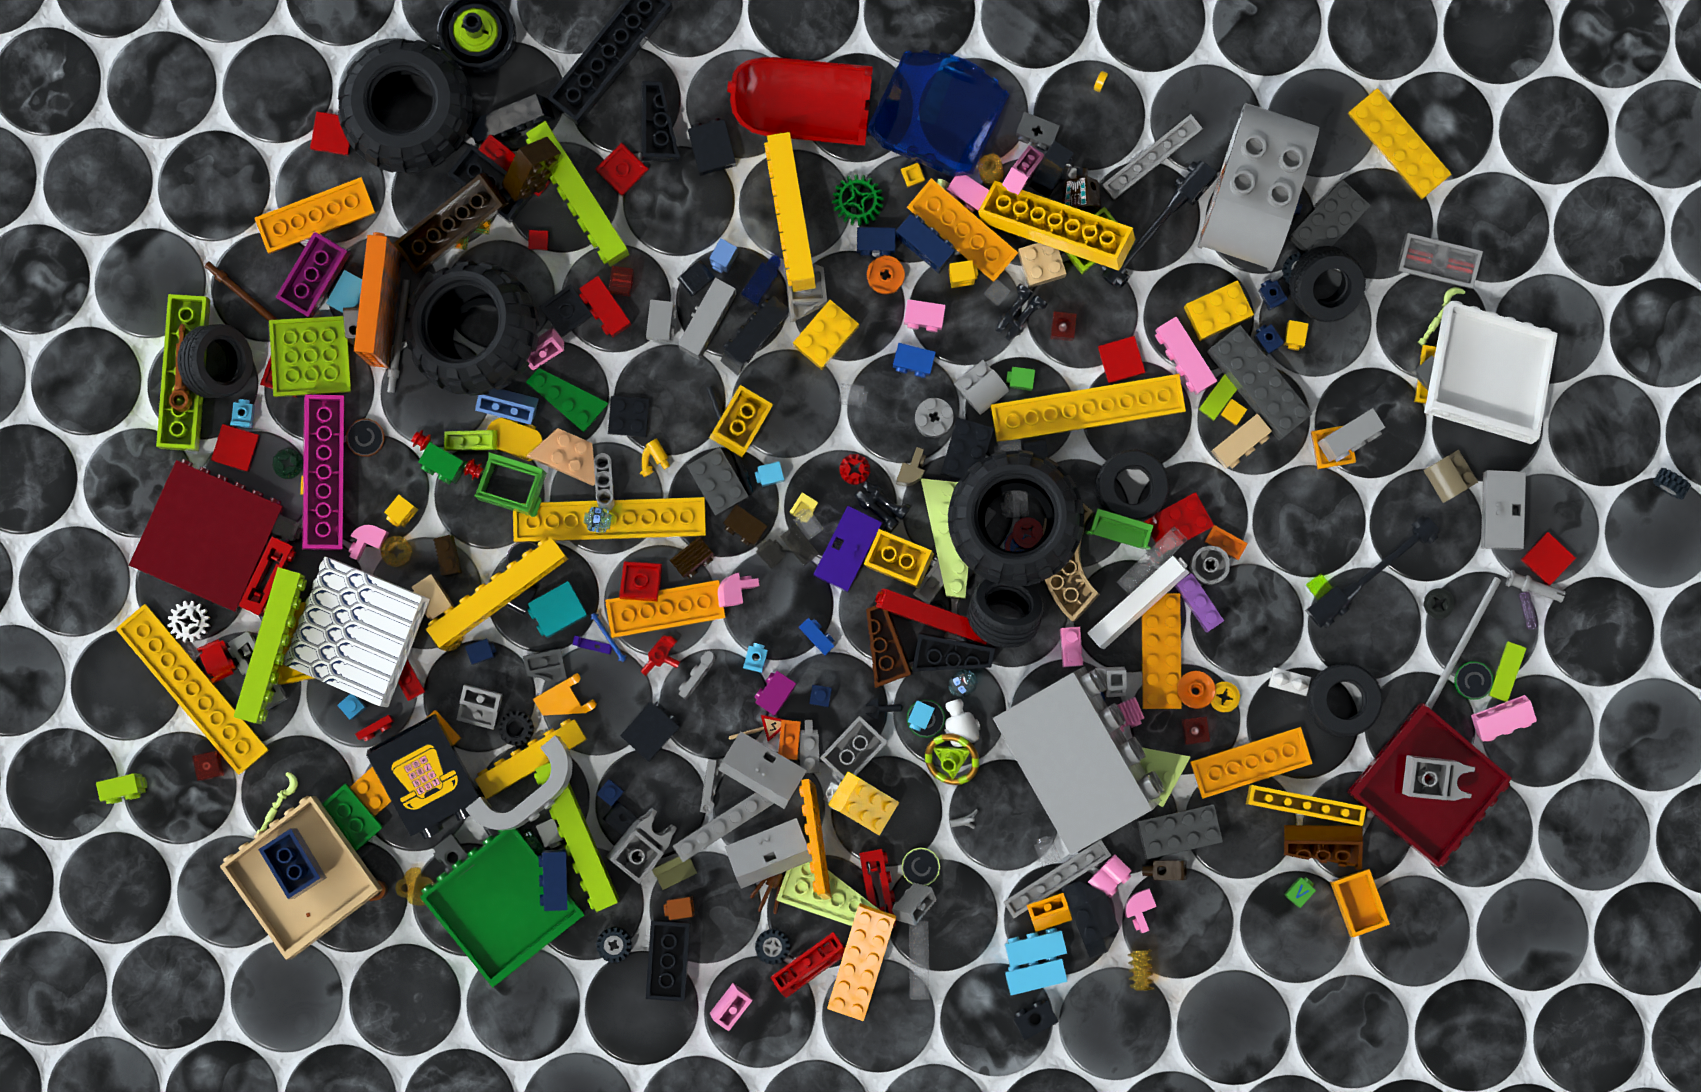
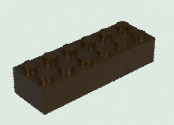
[393,173,509,274]

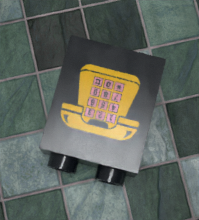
[366,713,480,839]

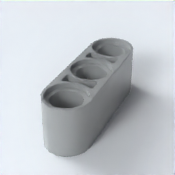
[594,453,615,512]

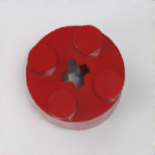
[197,639,237,683]

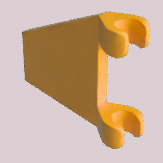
[533,673,597,715]

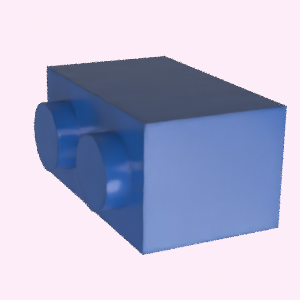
[893,343,936,378]

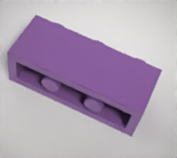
[1175,573,1224,632]

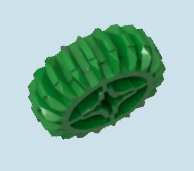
[832,174,884,226]

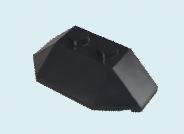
[1061,880,1120,959]

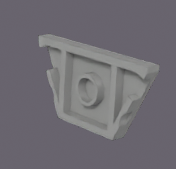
[784,264,827,322]

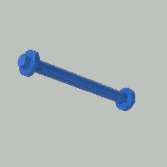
[590,613,627,662]

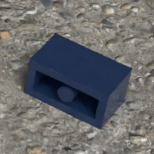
[857,227,895,256]

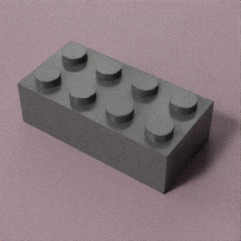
[1288,180,1371,253]
[1137,804,1223,859]

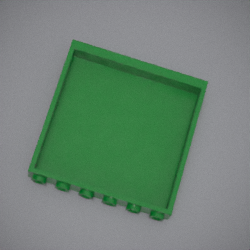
[420,828,584,988]

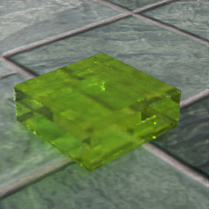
[1305,573,1332,600]

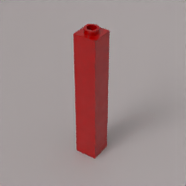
[875,589,987,645]

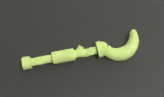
[1418,287,1465,346]
[256,772,298,834]

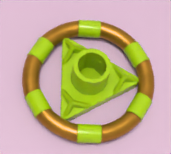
[925,734,979,785]

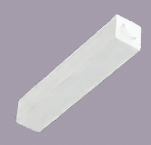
[1088,556,1190,649]

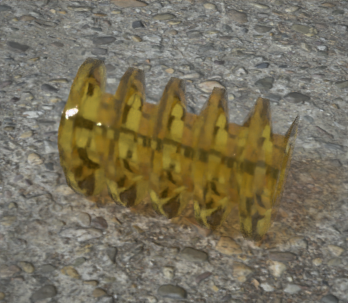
[978,153,1004,185]
[1127,950,1154,990]

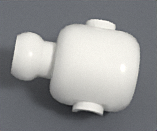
[944,699,981,747]

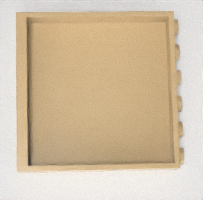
[220,796,383,960]

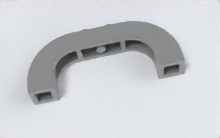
[465,735,572,830]

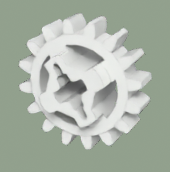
[168,601,210,642]

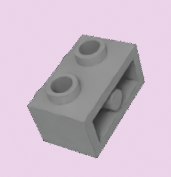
[646,300,677,342]

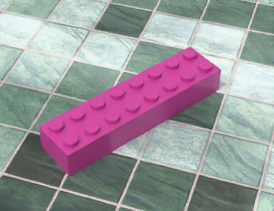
[302,395,344,550]

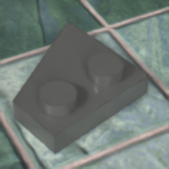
[523,648,567,683]

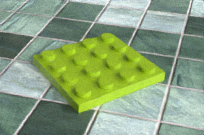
[269,316,351,397]

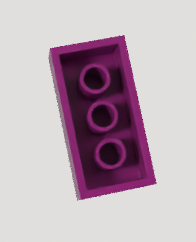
[275,231,351,318]

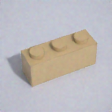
[1211,414,1272,469]

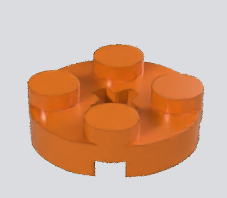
[867,255,905,294]

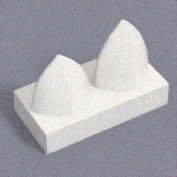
[1268,668,1311,696]

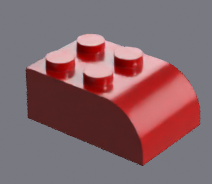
[1143,492,1214,555]

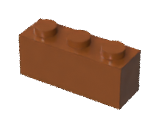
[664,896,695,920]

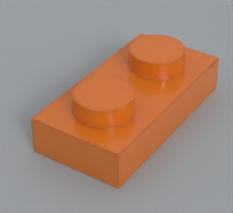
[1205,525,1248,560]
[778,720,801,760]

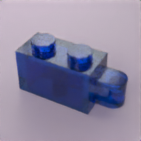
[741,256,781,307]

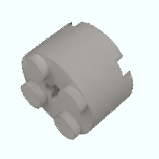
[915,398,954,438]
[1189,546,1230,586]

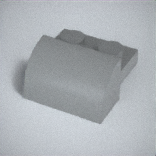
[954,360,1009,415]
[456,684,503,730]

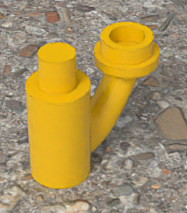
[640,438,670,478]

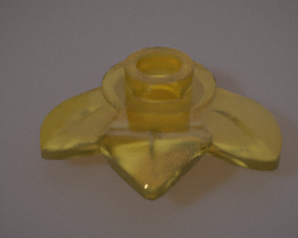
[395,867,434,906]

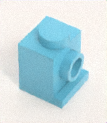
[230,399,255,428]
[743,643,768,673]

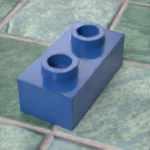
[799,618,835,656]

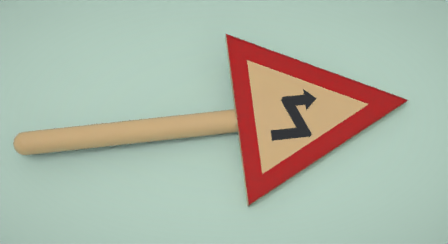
[729,715,791,742]

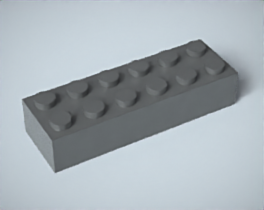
[1207,325,1313,441]

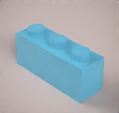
[1004,927,1067,967]
[1005,956,1068,995]

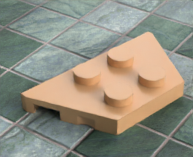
[527,428,595,486]

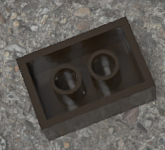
[501,137,561,201]

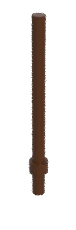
[204,261,278,321]

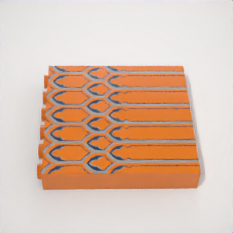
[354,232,402,368]

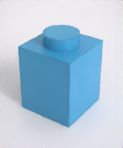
[337,694,367,720]

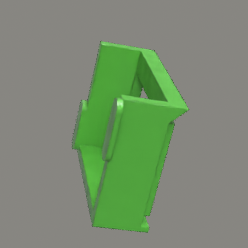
[474,452,547,517]
[1084,509,1153,550]

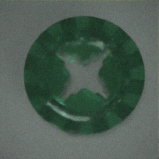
[272,448,303,479]
[523,829,546,855]

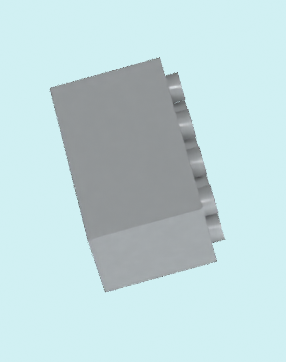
[993,666,1165,855]

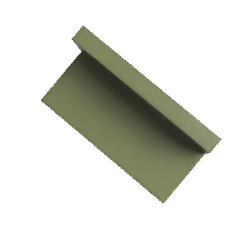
[652,856,697,890]

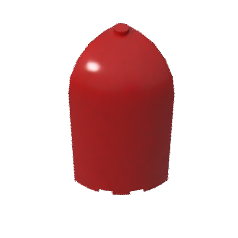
[727,57,873,146]

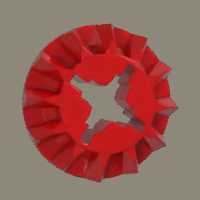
[840,454,870,485]
[1012,517,1043,548]

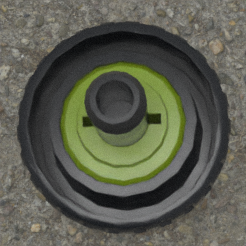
[437,0,517,74]

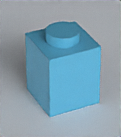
[755,461,784,487]
[908,701,935,731]

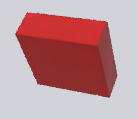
[528,230,549,251]

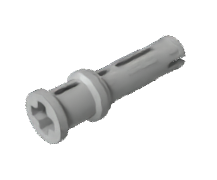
[1506,570,1565,603]

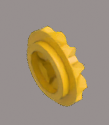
[1211,682,1240,712]

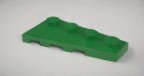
[526,368,609,432]

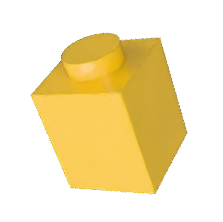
[1283,320,1309,350]

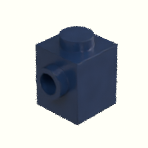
[1254,324,1284,356]

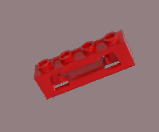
[239,537,296,617]
[859,849,897,926]
[770,932,846,998]

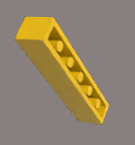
[475,718,588,799]
[1246,785,1366,826]

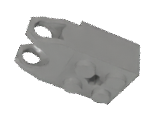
[1402,755,1475,801]
[606,808,677,884]

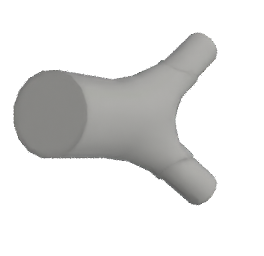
[950,809,978,829]

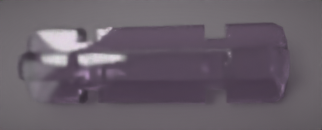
[1519,592,1538,629]

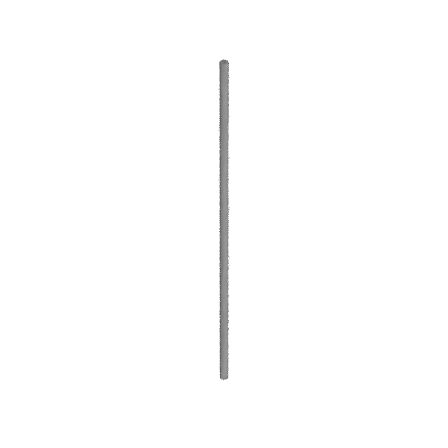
[1346,577,1501,866]

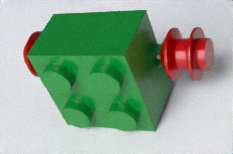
[411,430,484,485]

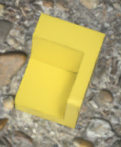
[790,493,818,523]

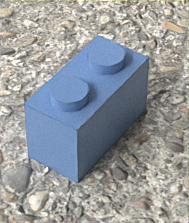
[709,238,738,273]

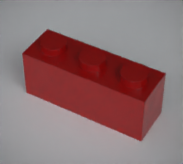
[579,276,631,338]

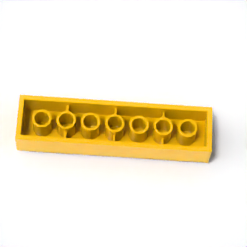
[764,132,816,292]
[978,181,1135,271]
[426,537,568,650]

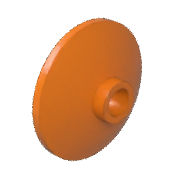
[1177,671,1216,709]

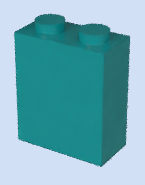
[527,581,588,638]

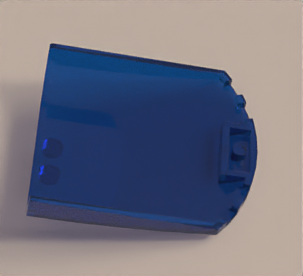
[867,50,1009,177]

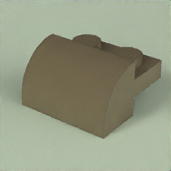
[896,447,926,486]
[1423,450,1478,503]

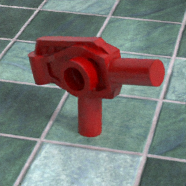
[641,635,680,676]

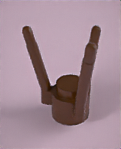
[750,874,784,914]

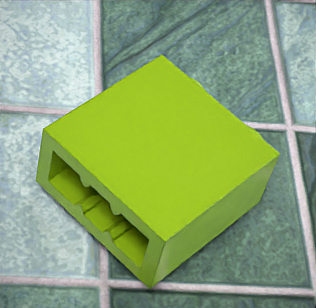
[96,773,147,804]

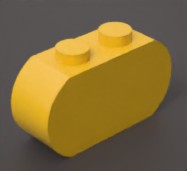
[487,418,543,461]

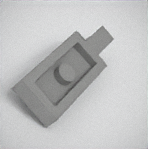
[799,720,820,773]
[700,759,719,813]

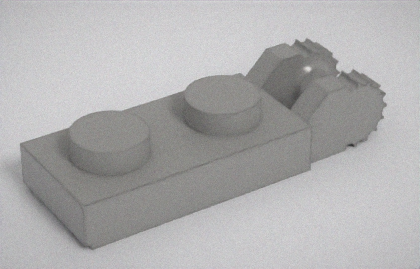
[679,651,716,700]

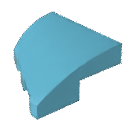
[326,270,362,313]

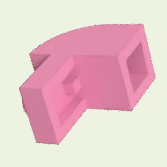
[349,525,389,561]
[718,573,759,607]
[1125,888,1157,933]

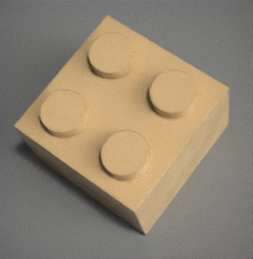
[1018,243,1066,288]
[412,574,455,620]

